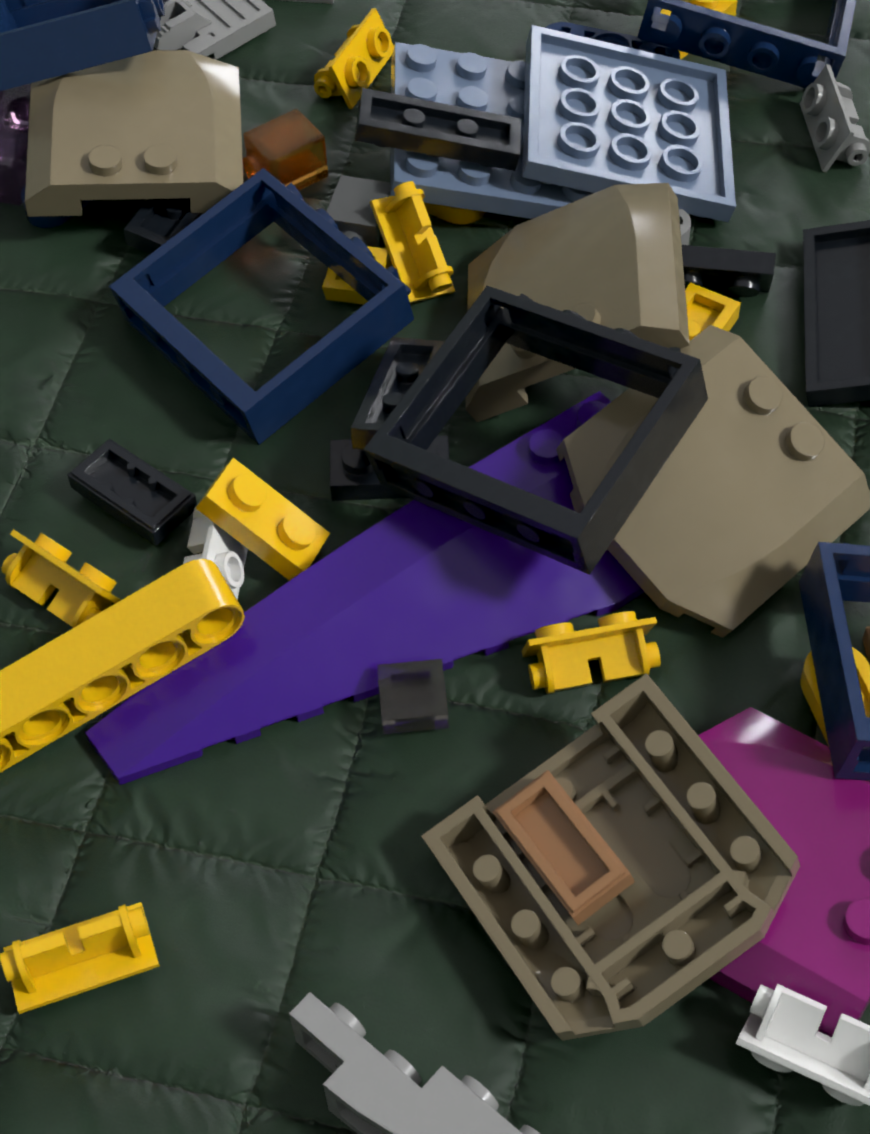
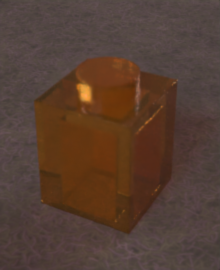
[243,108,328,191]

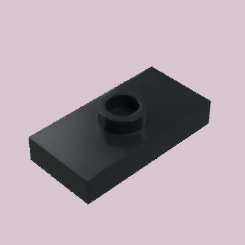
[67,438,197,546]

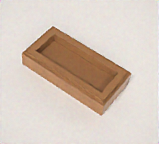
[492,770,635,925]

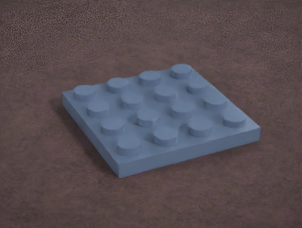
[522,25,736,222]
[390,42,592,219]

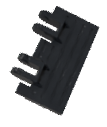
[803,220,870,407]

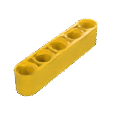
[0,559,245,773]

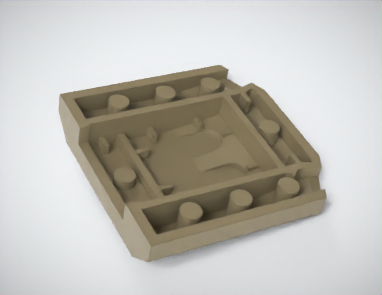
[25,50,243,217]
[466,183,690,422]
[556,325,870,638]
[421,673,800,1041]

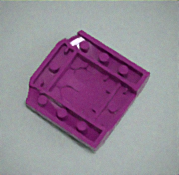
[698,707,870,1037]

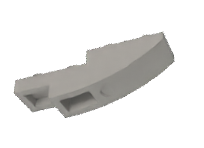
[289,992,540,1134]

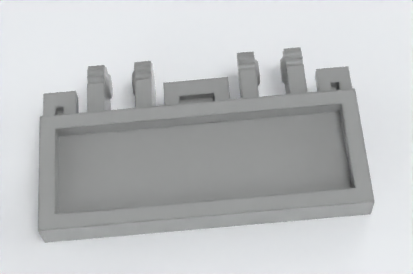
[154,0,276,60]

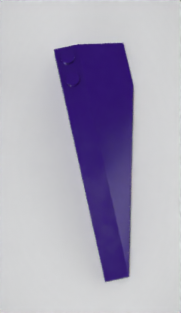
[85,391,644,785]

